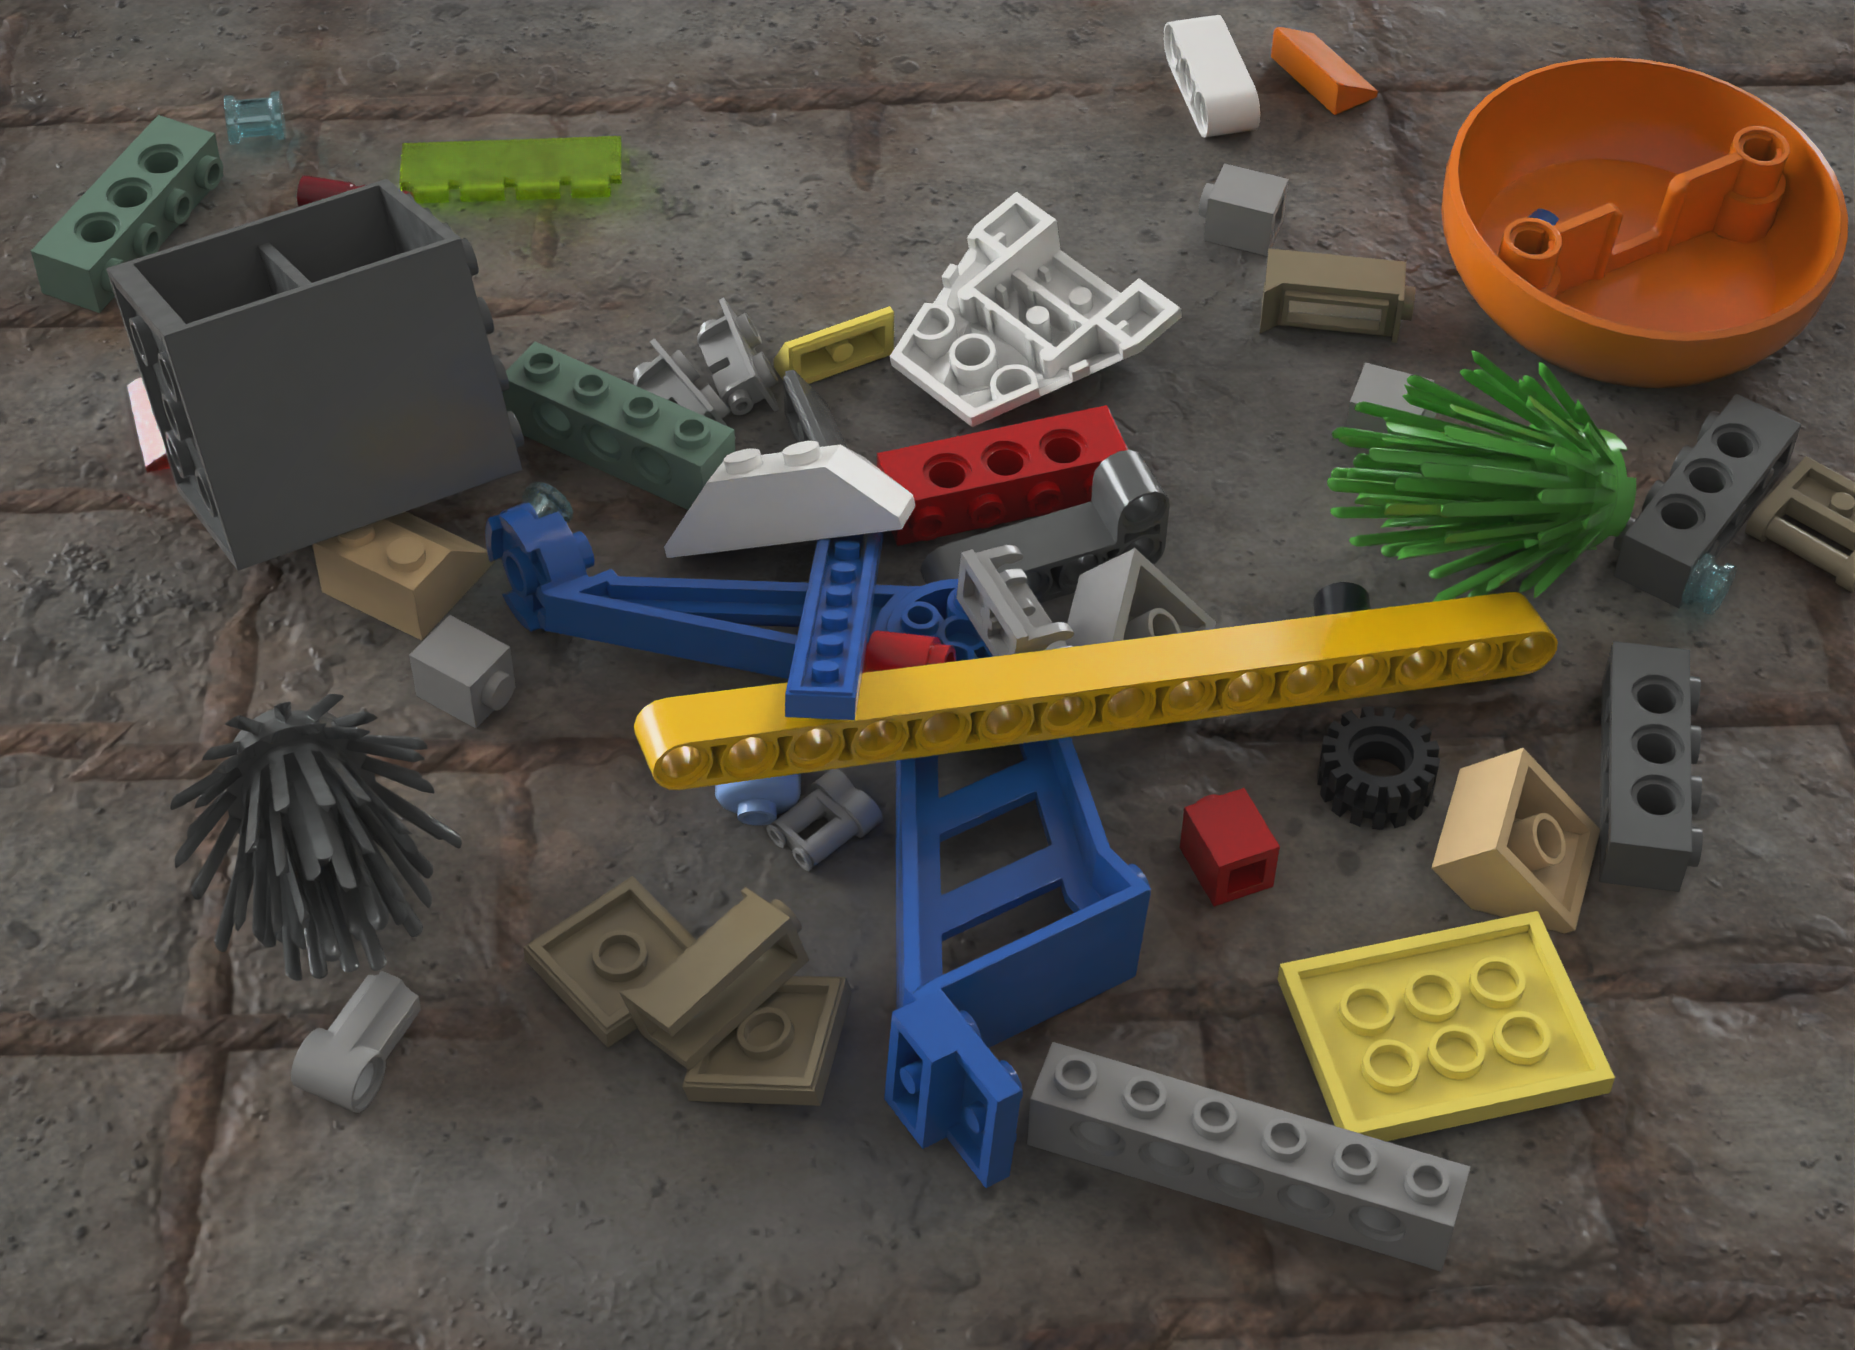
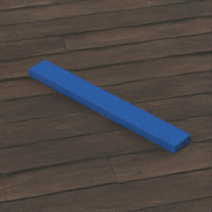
[785,532,884,720]

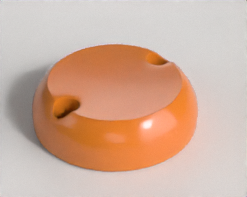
[1441,58,1848,388]

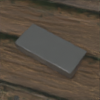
[783,370,847,448]

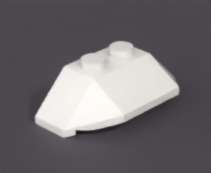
[664,441,916,558]

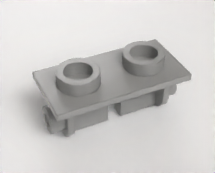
[697,297,779,415]
[633,338,736,439]

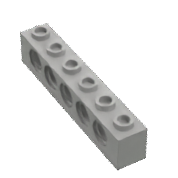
[1027,1042,1470,1272]

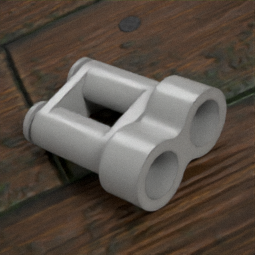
[766,769,883,871]

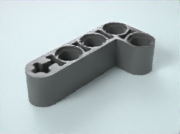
[920,450,1170,603]

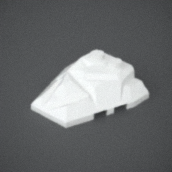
[890,192,1182,427]

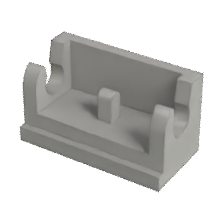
[957,545,1074,657]

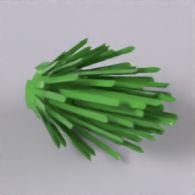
[1327,350,1636,602]

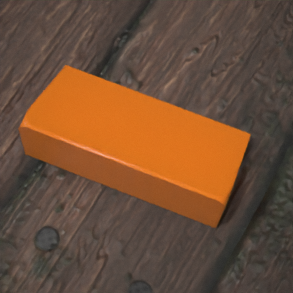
[1271,27,1378,115]

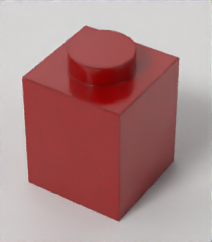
[1179,788,1280,907]

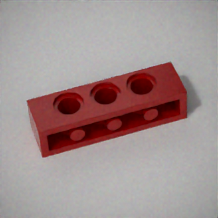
[877,405,1128,546]

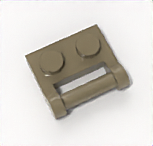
[1745,456,1855,593]

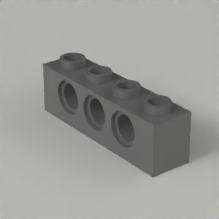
[1613,394,1801,608]
[1599,641,1703,892]

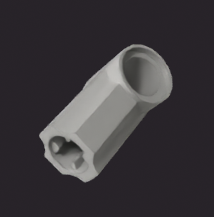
[291,971,421,1113]

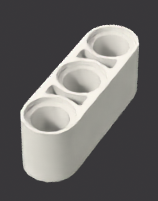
[1164,15,1260,138]

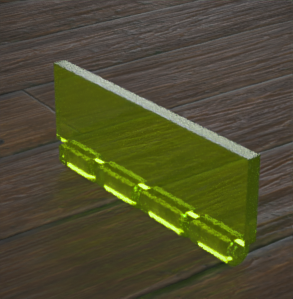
[399,136,622,204]

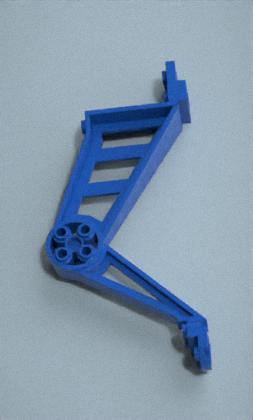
[485,502,1151,1188]

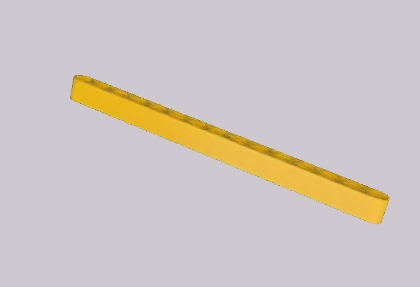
[634,592,1558,790]

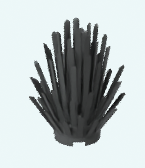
[170,694,462,981]

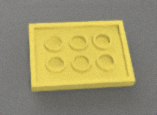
[1277,911,1615,1141]

